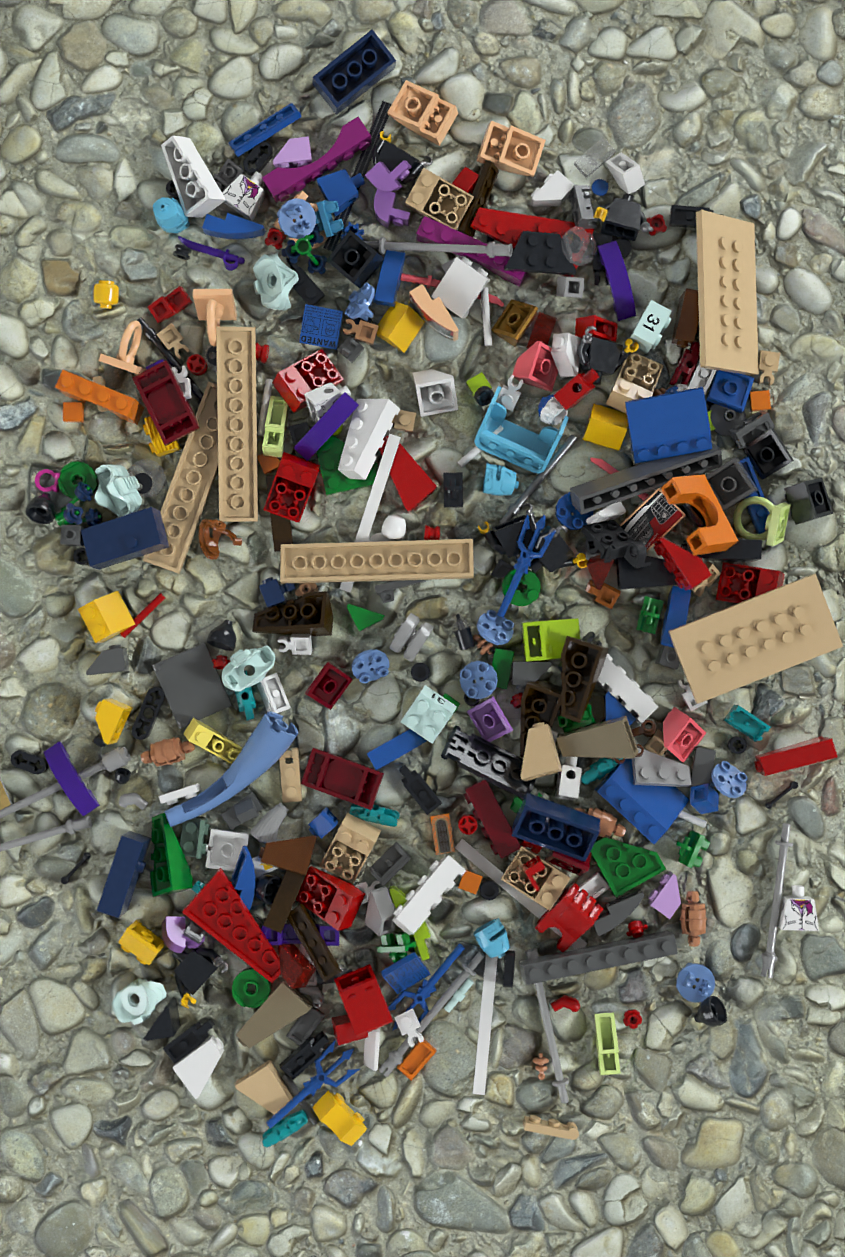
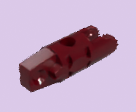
[669,342,700,386]

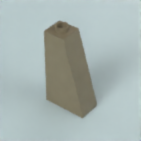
[556,716,639,759]
[236,979,313,1048]

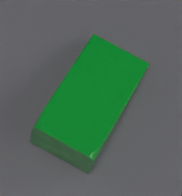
[492,648,514,689]

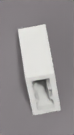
[173,1035,224,1099]

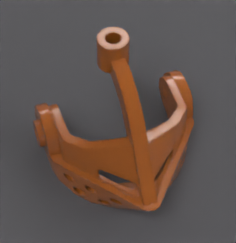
[198,519,242,560]

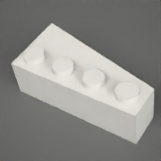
[161,135,226,218]
[338,399,400,480]
[597,653,658,723]
[392,855,466,936]

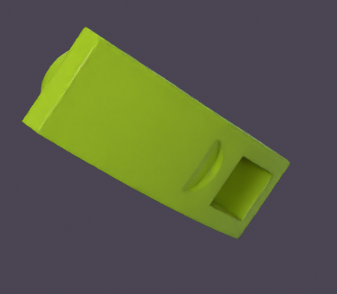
[389,885,431,961]

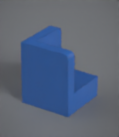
[690,783,719,814]

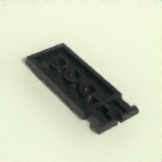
[441,726,537,799]

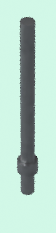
[499,435,577,524]

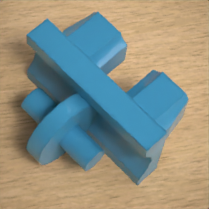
[315,200,344,238]

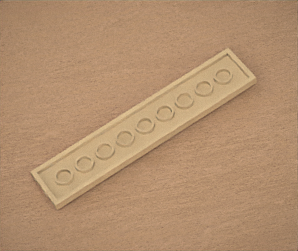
[216,327,258,522]
[142,381,218,574]
[280,539,474,584]

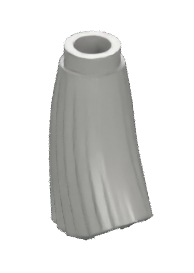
[250,802,289,843]

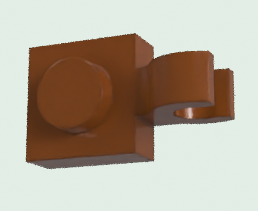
[585,580,621,609]

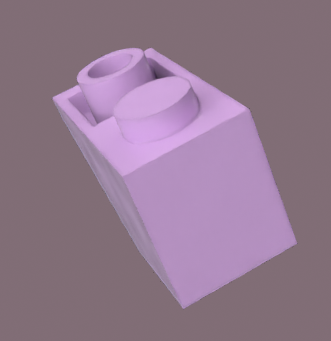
[273,136,313,169]
[648,871,681,919]

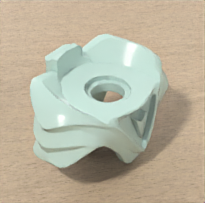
[253,252,299,311]
[94,464,142,518]
[222,646,275,692]
[112,978,167,1025]

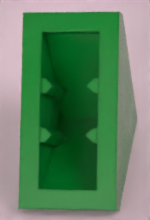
[347,604,385,632]

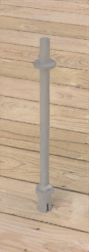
[364,237,512,258]
[0,815,92,852]
[761,823,793,978]
[525,948,569,1103]
[379,951,485,1077]

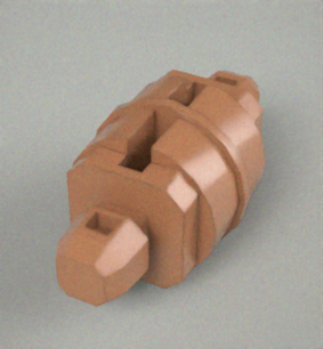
[141,737,195,767]
[575,807,626,837]
[680,891,707,947]

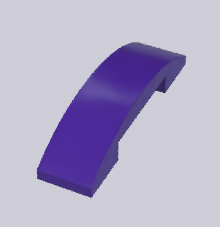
[597,241,636,321]
[294,392,359,461]
[44,741,100,816]
[262,923,339,946]

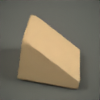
[644,729,667,756]

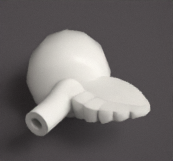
[370,515,406,542]

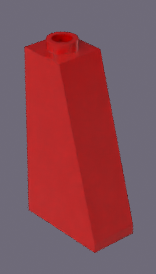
[378,434,437,514]
[754,736,838,776]

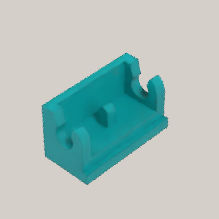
[723,705,771,742]

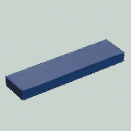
[228,103,302,157]
[740,457,770,534]

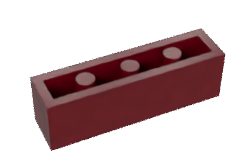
[463,779,521,859]

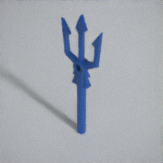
[497,514,556,618]
[388,943,465,1031]
[266,1039,360,1129]

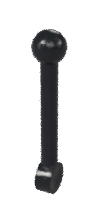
[765,781,798,809]
[61,852,91,884]

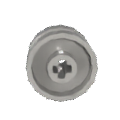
[389,613,434,662]

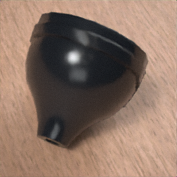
[25,492,56,524]
[207,620,237,651]
[254,874,282,904]
[694,996,727,1027]

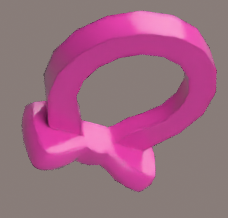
[35,469,61,493]

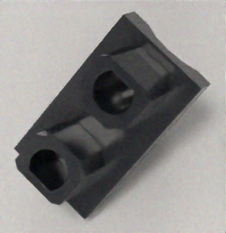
[443,472,463,508]

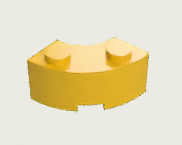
[312,1090,367,1146]

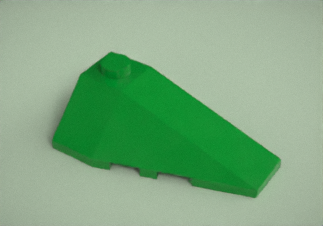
[150,813,193,897]

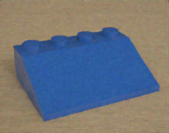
[625,387,712,464]
[594,758,689,844]

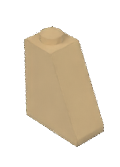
[521,722,562,781]
[235,1060,294,1115]

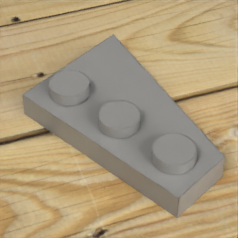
[632,748,691,787]

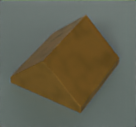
[491,299,538,347]

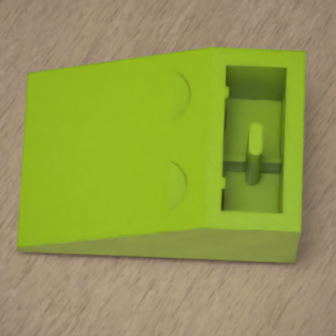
[521,618,580,662]

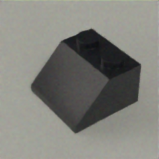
[326,230,384,288]
[784,478,834,525]

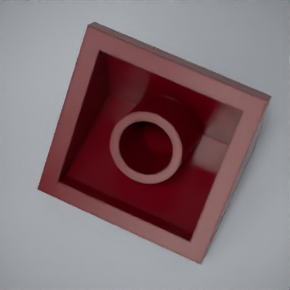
[305,662,353,710]
[544,849,591,876]

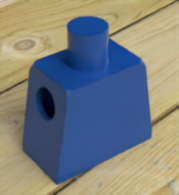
[317,169,365,217]

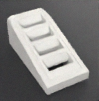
[586,502,626,524]

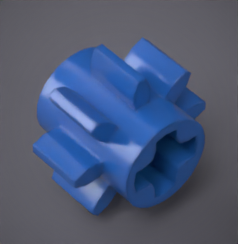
[341,222,364,240]

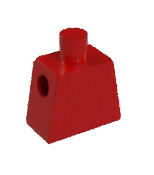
[553,369,599,410]
[331,1015,369,1045]

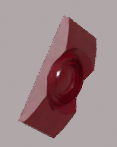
[132,360,200,446]
[301,748,384,810]

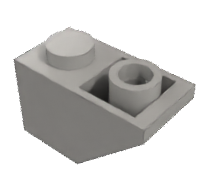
[365,887,395,936]

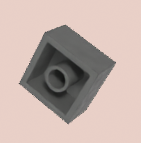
[706,457,758,511]

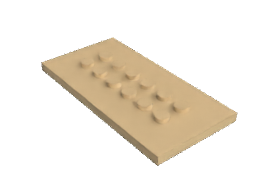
[696,210,759,376]
[668,574,843,704]

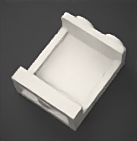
[431,256,490,319]

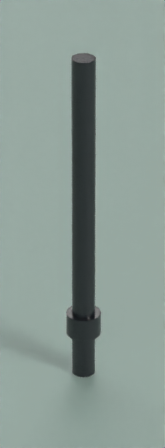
[137,317,204,402]

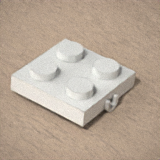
[205,828,250,871]

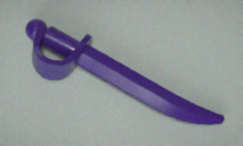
[178,236,245,271]

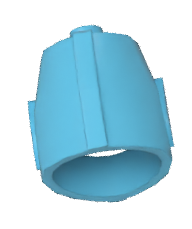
[153,197,190,234]
[482,463,519,496]
[473,918,510,958]

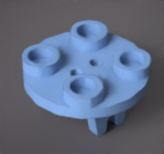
[277,198,316,239]
[345,283,375,321]
[477,610,514,646]
[351,649,389,683]
[459,661,498,699]
[710,761,747,798]
[676,963,715,1003]

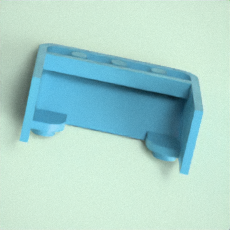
[474,386,569,474]

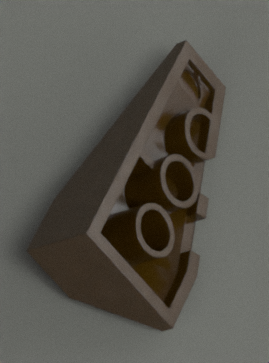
[252,591,334,636]
[561,636,609,723]
[520,681,562,758]

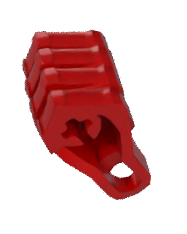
[535,883,603,953]

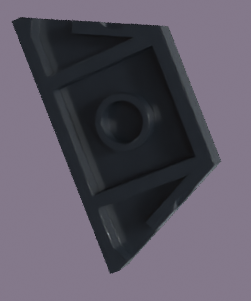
[504,231,576,276]

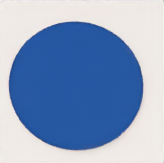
[592,179,609,196]

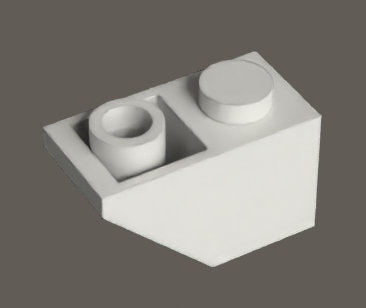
[531,170,574,207]

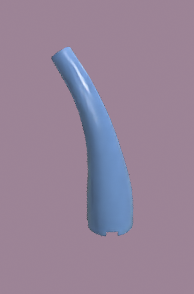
[164,711,298,827]

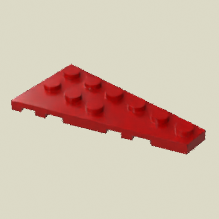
[470,207,595,277]
[182,868,285,983]

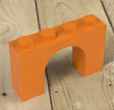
[55,369,145,425]
[661,474,738,556]

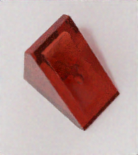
[526,312,557,349]
[586,554,615,590]

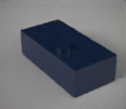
[313,29,396,115]
[81,507,169,570]
[512,793,600,862]
[96,831,151,918]

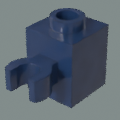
[259,577,296,608]

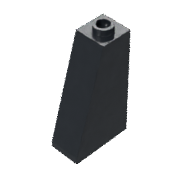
[681,539,762,562]
[615,556,678,590]

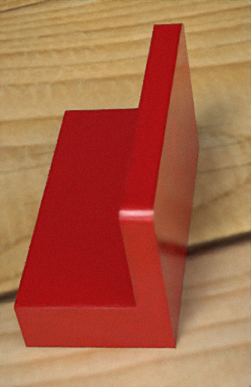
[522,855,546,892]

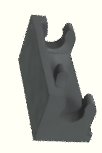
[569,185,598,229]
[729,410,775,449]
[369,841,411,886]

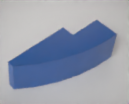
[202,213,266,239]
[374,250,406,307]
[661,586,691,648]
[367,729,427,770]
[231,846,255,910]

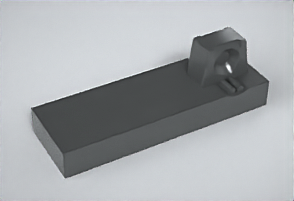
[375,580,430,603]

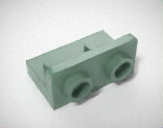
[180,817,210,859]

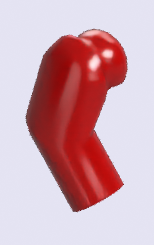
[550,995,580,1012]

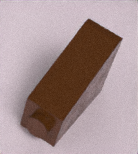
[672,288,699,348]
[258,836,317,876]

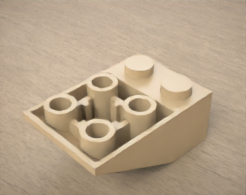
[405,168,474,230]
[606,352,664,413]
[319,813,381,884]
[501,846,571,911]

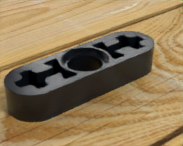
[132,687,166,740]

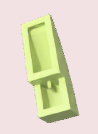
[262,396,289,457]
[594,1012,621,1076]

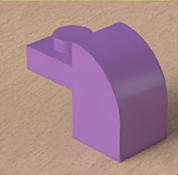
[365,160,411,191]
[374,188,410,228]
[162,916,205,953]

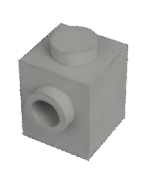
[556,277,584,298]

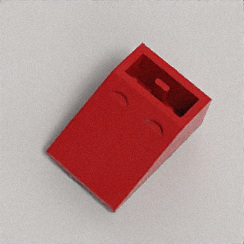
[272,349,344,413]
[263,452,320,523]
[653,537,712,590]
[716,562,785,604]
[296,866,365,931]
[334,964,393,1037]

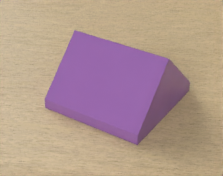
[467,696,513,742]

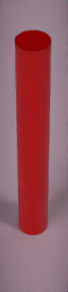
[120,592,166,638]

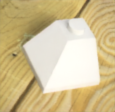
[413,369,458,417]

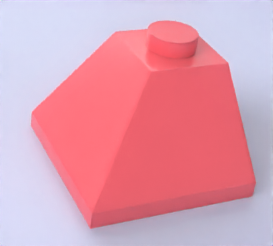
[512,341,558,392]
[663,707,706,763]

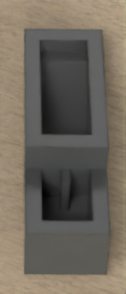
[593,889,645,936]

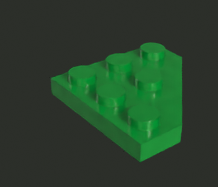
[317,435,379,496]
[590,837,666,897]

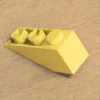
[183,718,243,764]

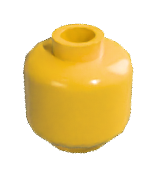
[93,280,119,309]

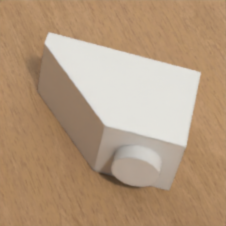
[605,152,645,194]
[551,333,582,378]

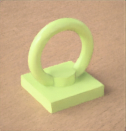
[733,496,791,546]

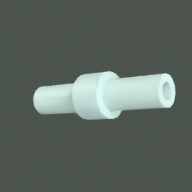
[444,978,474,1013]

